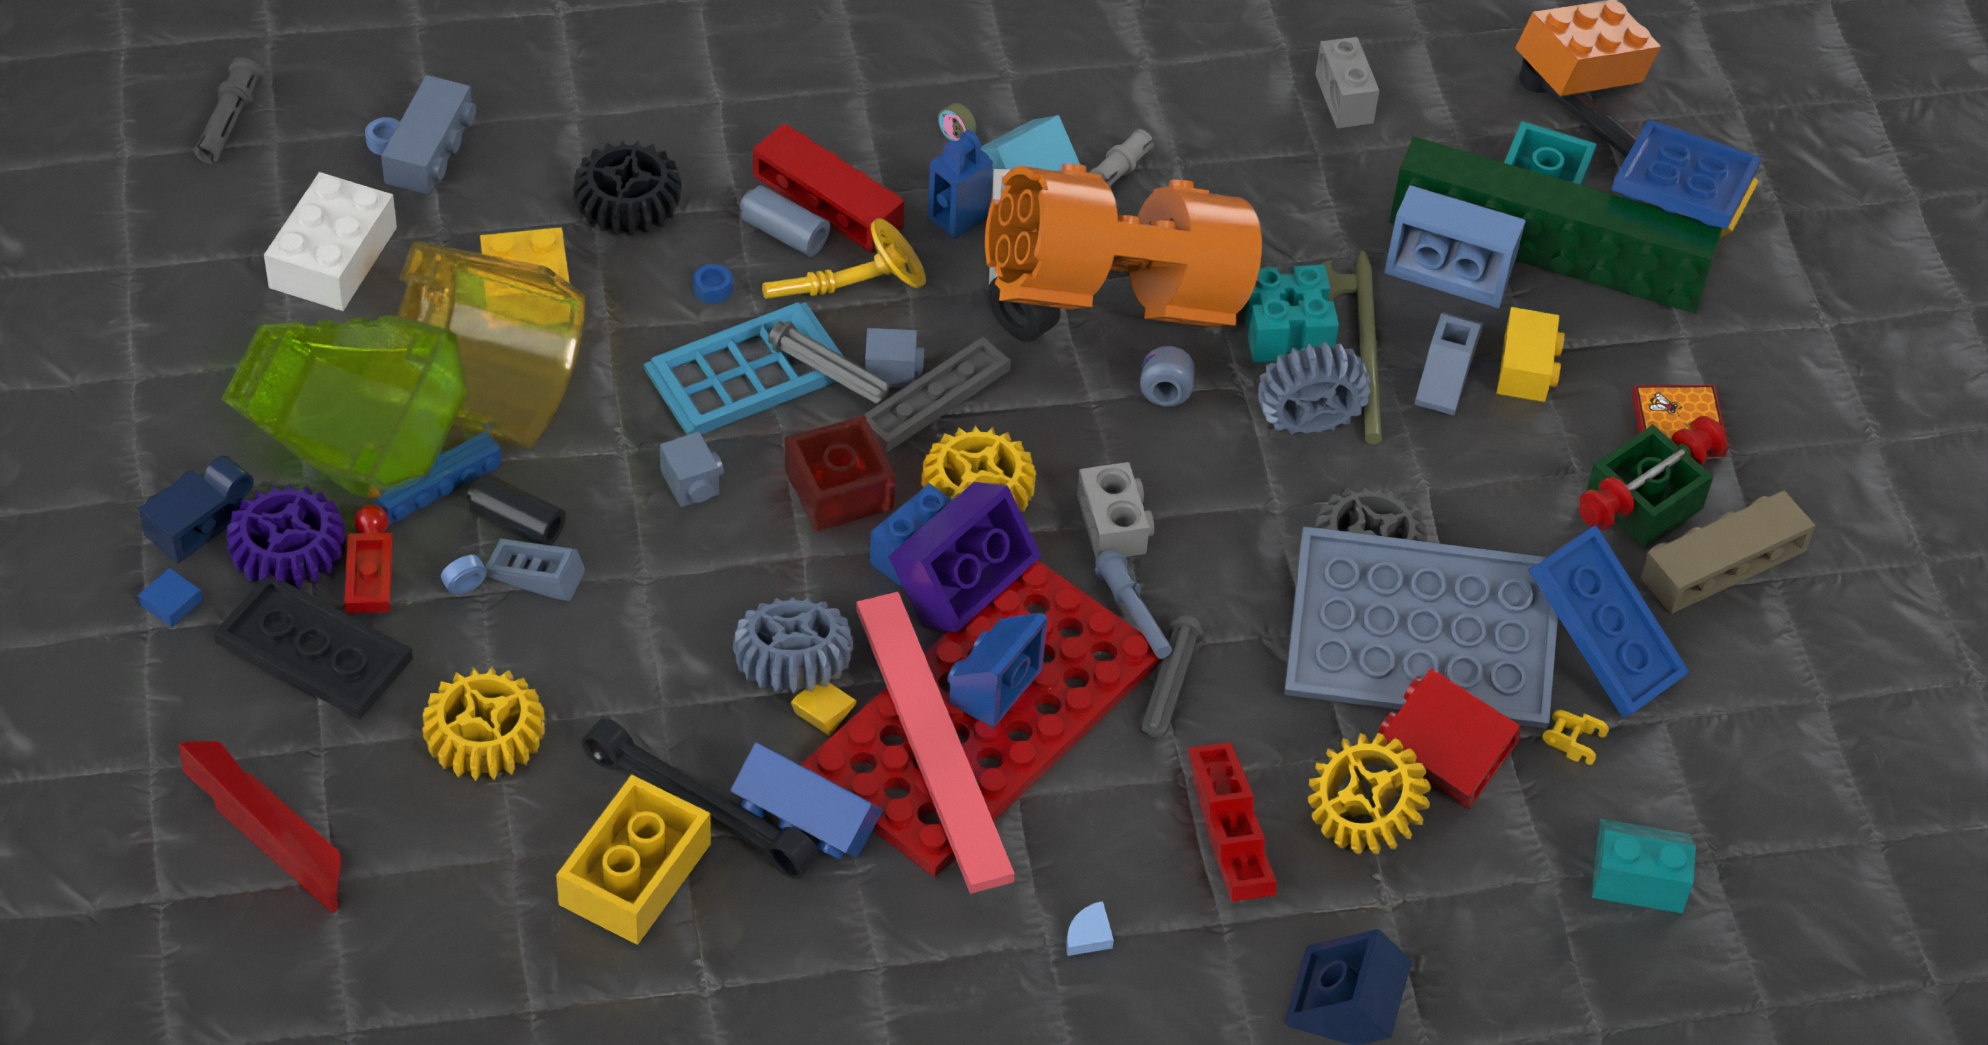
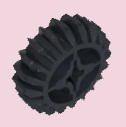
[573,140,682,236]

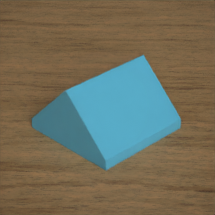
[981,115,1080,179]

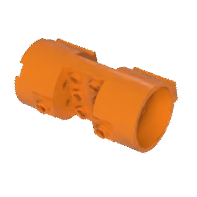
[985,164,1262,328]

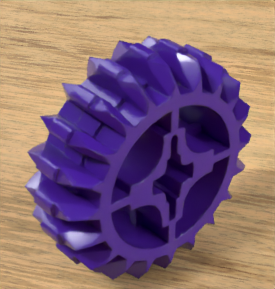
[226,482,346,590]

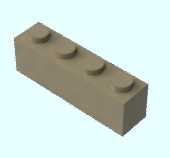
[1641,490,1815,614]

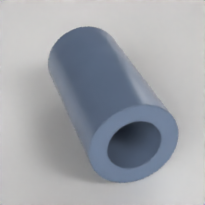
[740,185,830,257]

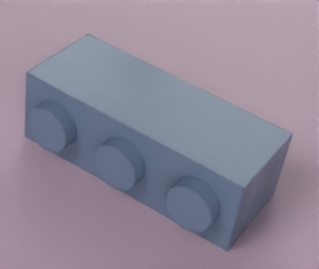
[381,75,476,195]

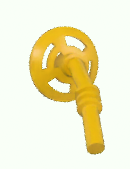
[762,218,926,299]

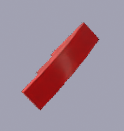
[1188,742,1277,902]

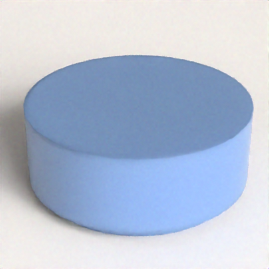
[365,117,400,155]
[441,555,487,595]

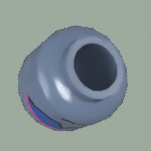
[1140,346,1195,407]

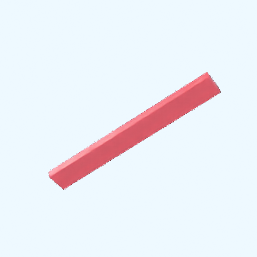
[856,592,1015,894]

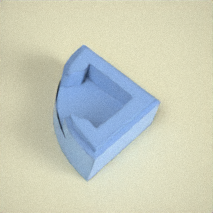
[1066,901,1114,956]

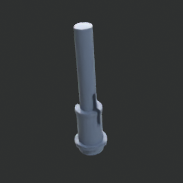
[1095,549,1172,659]

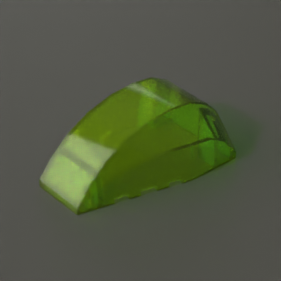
[222,315,467,498]

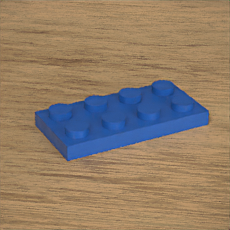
[1528,525,1689,718]

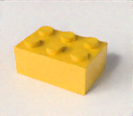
[556,774,711,945]

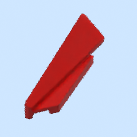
[178,741,342,913]

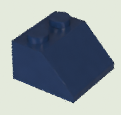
[1285,929,1412,1045]

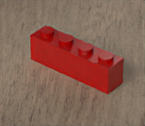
[753,123,905,254]

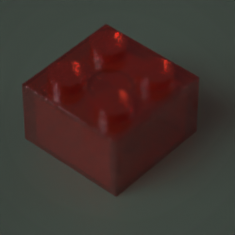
[785,415,896,532]

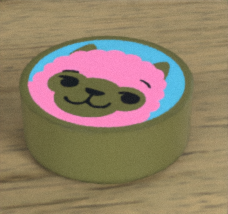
[938,103,976,142]

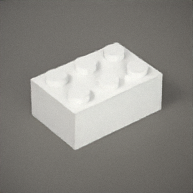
[264,172,397,311]

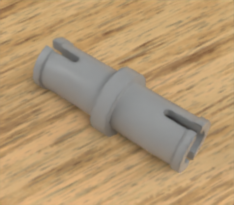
[1089,129,1154,187]

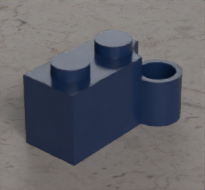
[138,455,254,564]

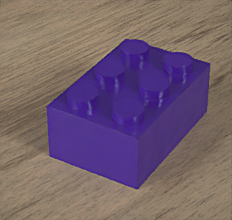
[888,482,1042,632]

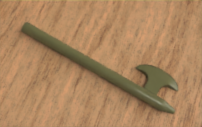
[1320,251,1382,444]

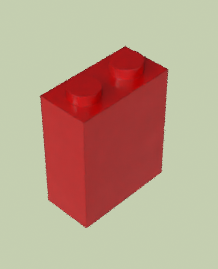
[1378,668,1520,810]

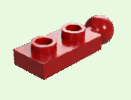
[345,504,393,614]

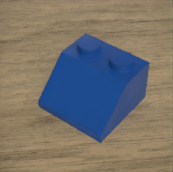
[948,613,1048,728]

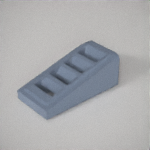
[485,538,585,601]

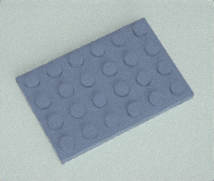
[1284,526,1558,729]

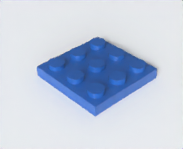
[1612,119,1762,229]

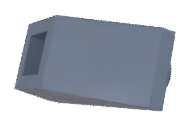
[1414,312,1484,415]

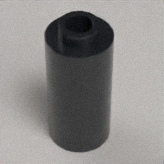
[467,474,566,546]

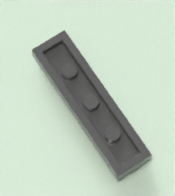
[859,336,1011,453]

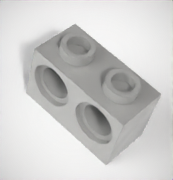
[1315,37,1380,128]
[1077,462,1154,558]

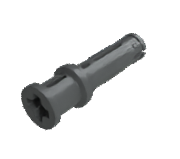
[194,57,264,164]

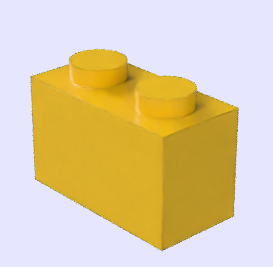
[1496,307,1565,402]

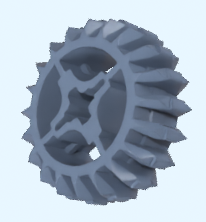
[1258,342,1371,435]
[733,596,853,694]

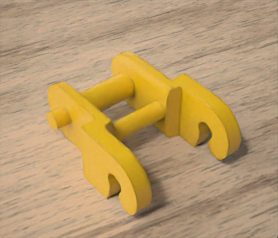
[1542,710,1609,765]

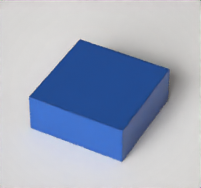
[138,568,203,627]

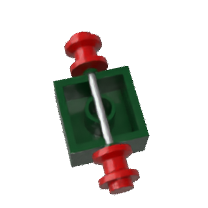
[1579,416,1726,548]

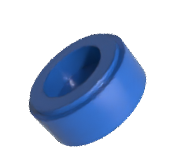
[692,264,733,304]

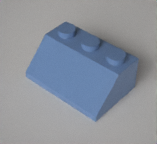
[1384,185,1526,309]

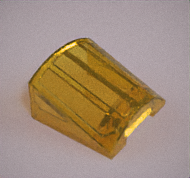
[356,240,586,450]

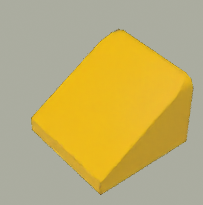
[791,683,857,737]

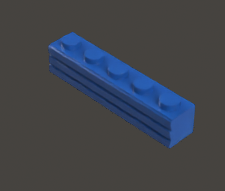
[372,431,502,525]

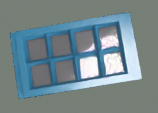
[643,302,843,435]

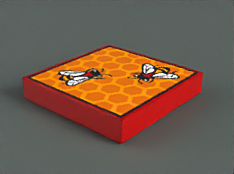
[1631,385,1729,457]

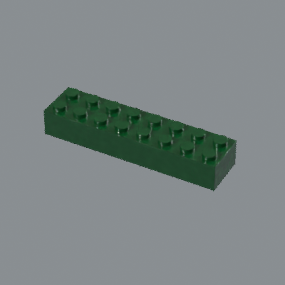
[1389,136,1722,314]

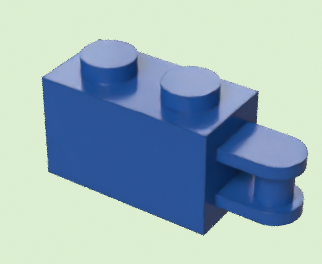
[927,130,993,239]

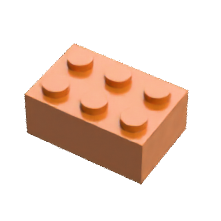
[1515,0,1661,96]

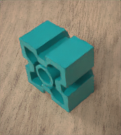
[1242,264,1339,362]

